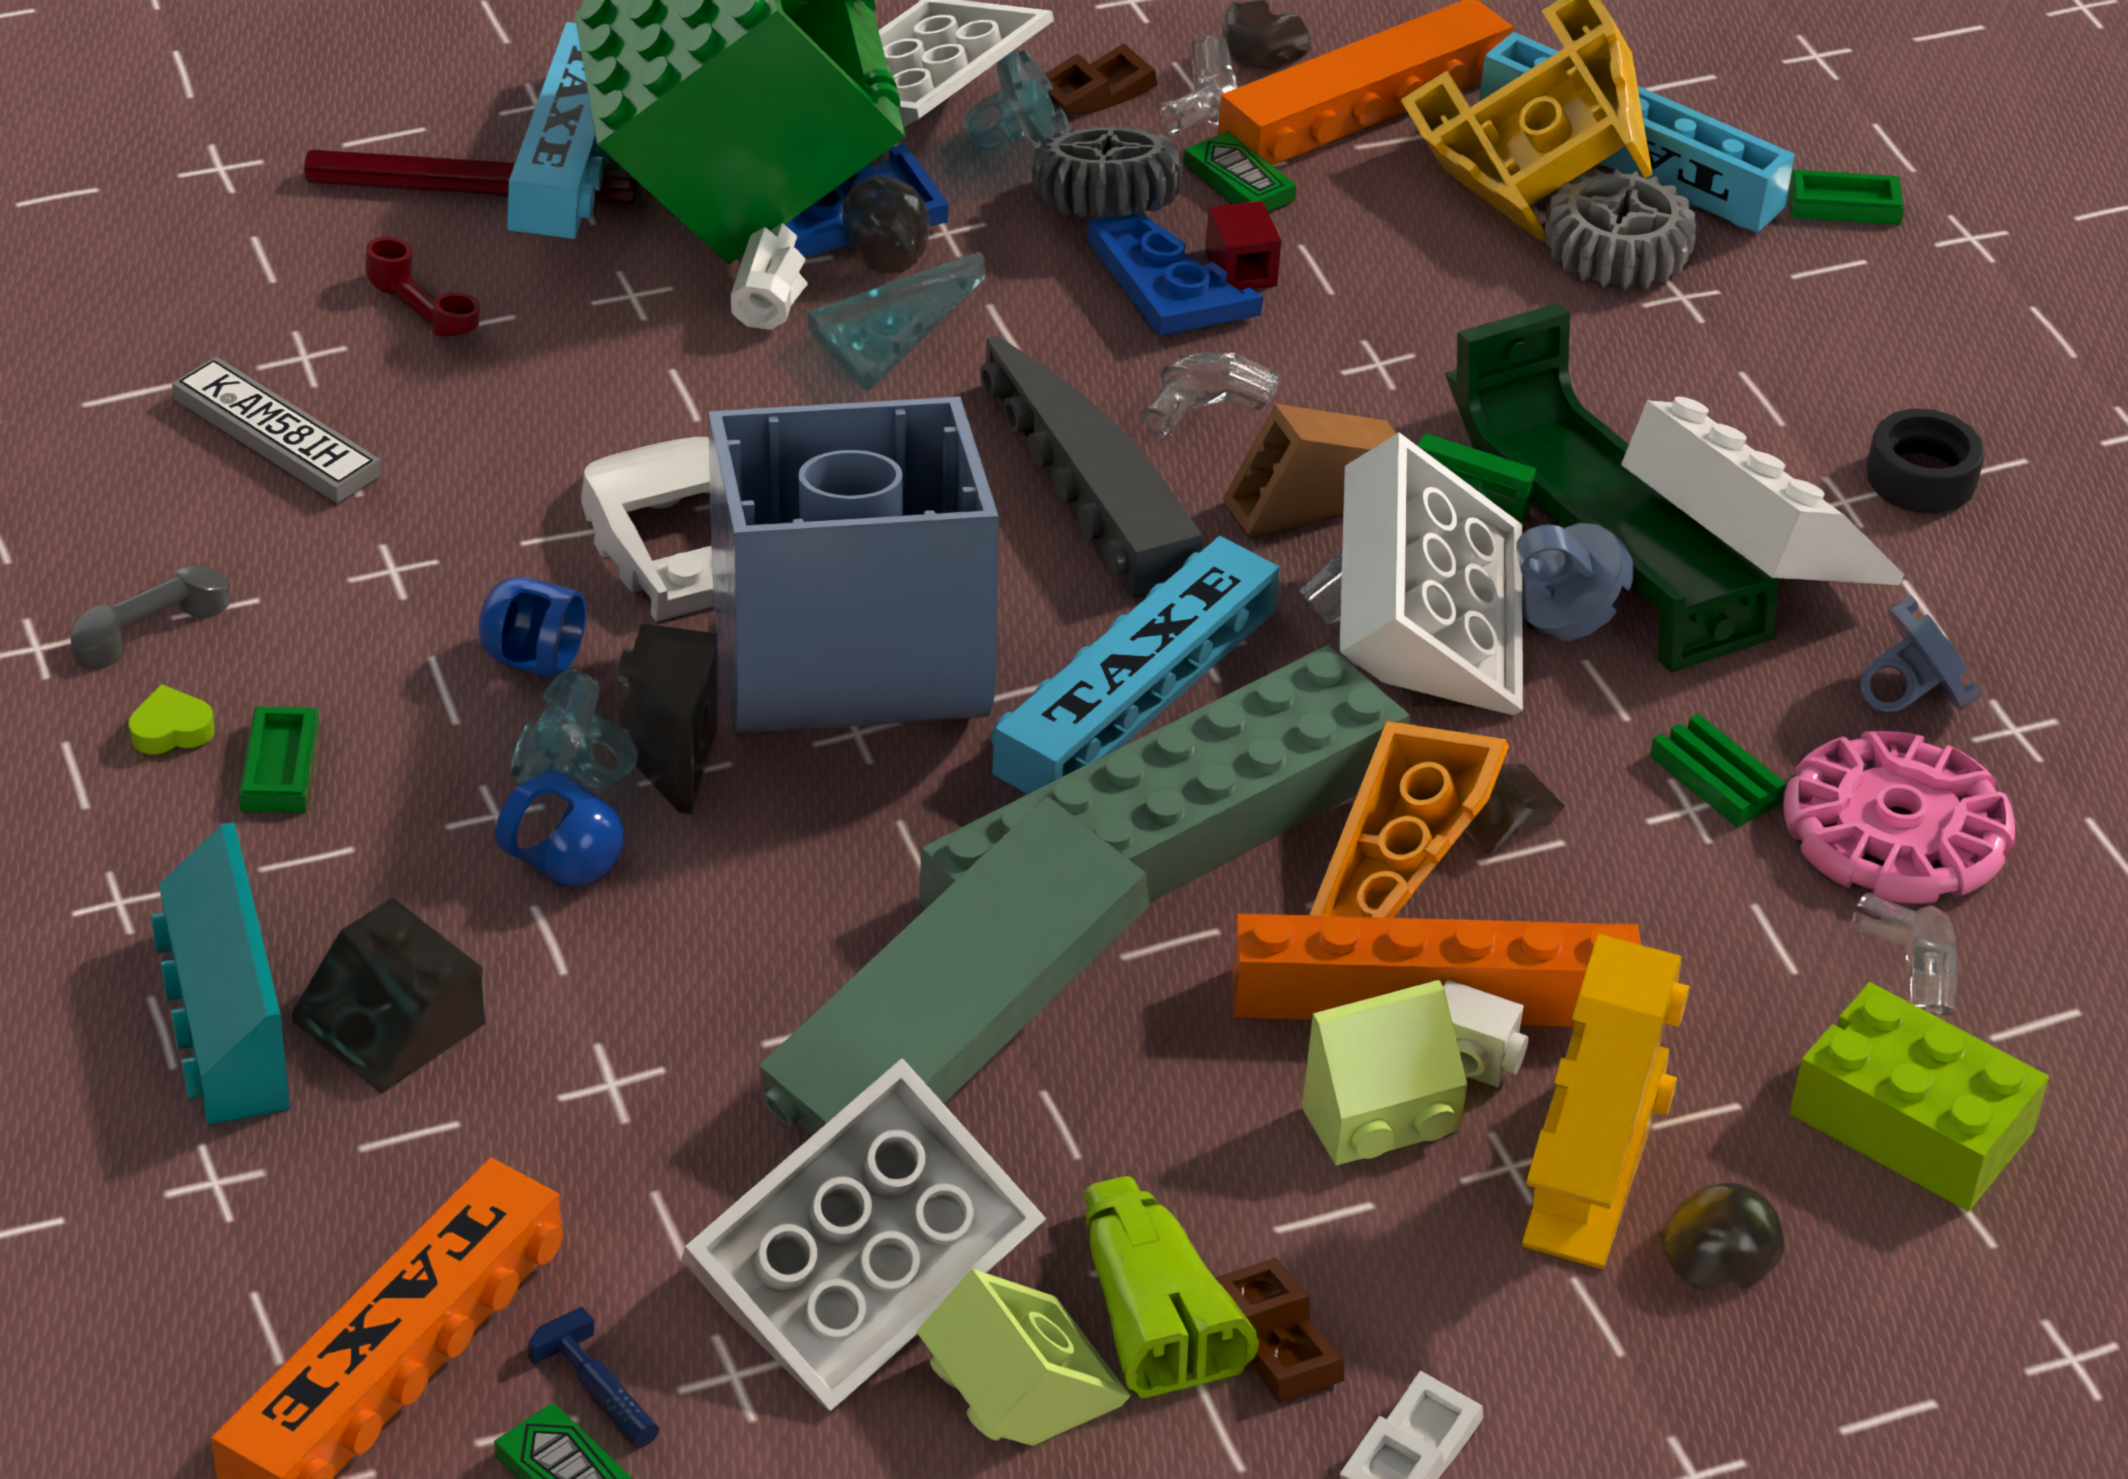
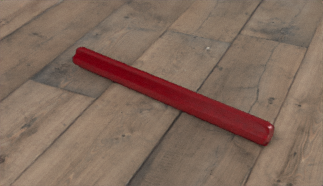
[304,150,637,203]

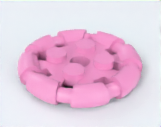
[1783,731,2015,904]

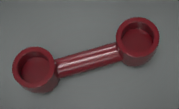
[365,237,481,336]

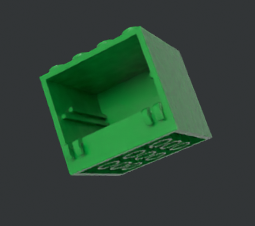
[574,0,906,265]

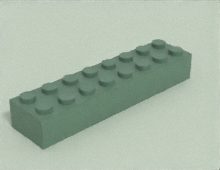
[919,645,1410,909]

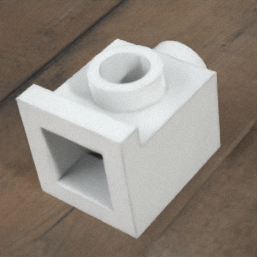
[1443,979,1529,1088]

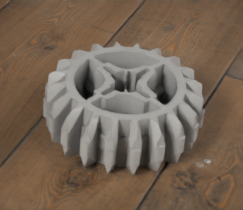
[1544,168,1696,291]

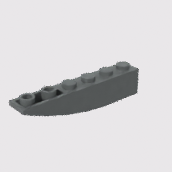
[980,336,1203,598]

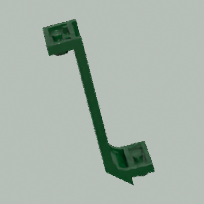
[1444,303,1778,672]

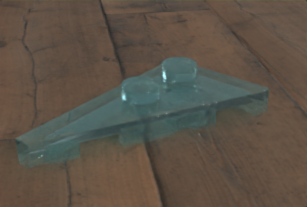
[808,252,986,391]

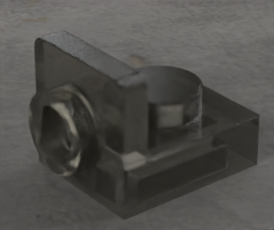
[1464,763,1565,854]

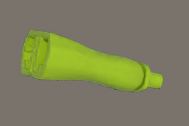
[1083,1176,1259,1398]

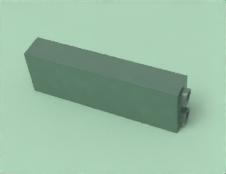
[759,796,1149,1136]

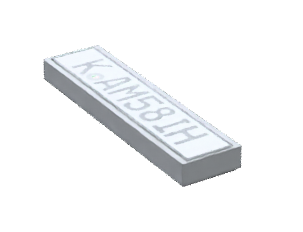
[172,356,382,504]

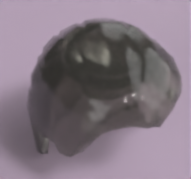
[1222,0,1311,75]
[842,175,930,274]
[1659,1182,1785,1291]

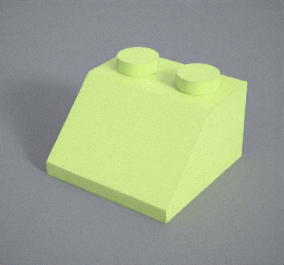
[1302,980,1468,1166]
[916,1269,1131,1446]

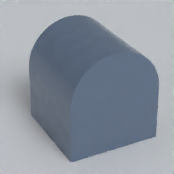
[708,396,999,735]

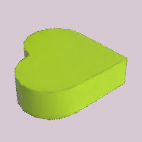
[129,684,215,755]

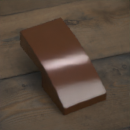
[1034,43,1158,114]
[1215,1258,1344,1403]

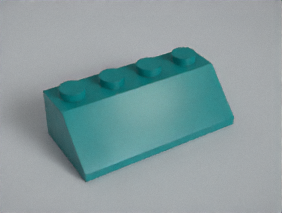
[150,822,290,1125]

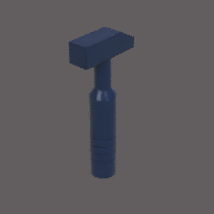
[528,1306,659,1448]

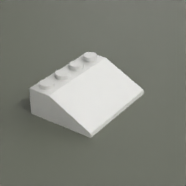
[878,0,1054,127]
[1621,397,1904,585]
[1340,432,1523,716]
[681,1058,1046,1413]

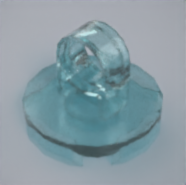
[964,49,1070,152]
[510,667,637,789]

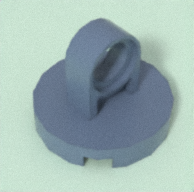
[1516,523,1633,641]
[1860,595,1982,714]

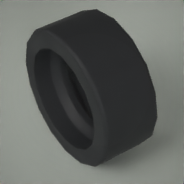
[1866,408,1985,513]

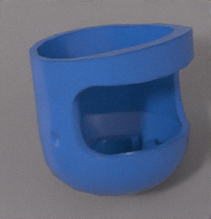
[478,577,587,680]
[495,772,625,888]

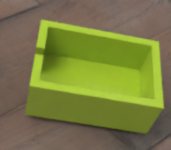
[1789,981,2050,1212]

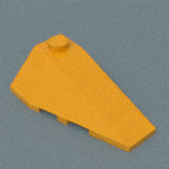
[1309,721,1509,918]

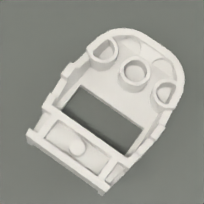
[581,437,714,622]

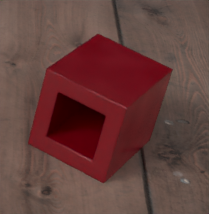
[1205,201,1282,291]

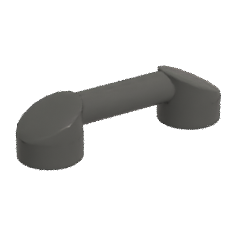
[71,564,230,668]

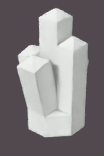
[730,223,808,330]

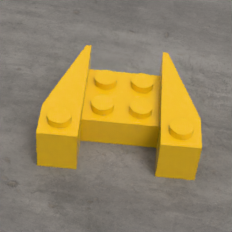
[1401,0,1652,243]
[1522,934,1690,1270]

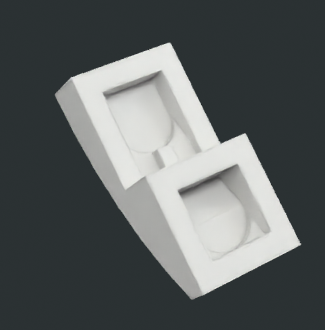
[1340,1370,1484,1479]

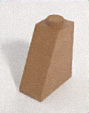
[1223,404,1397,537]

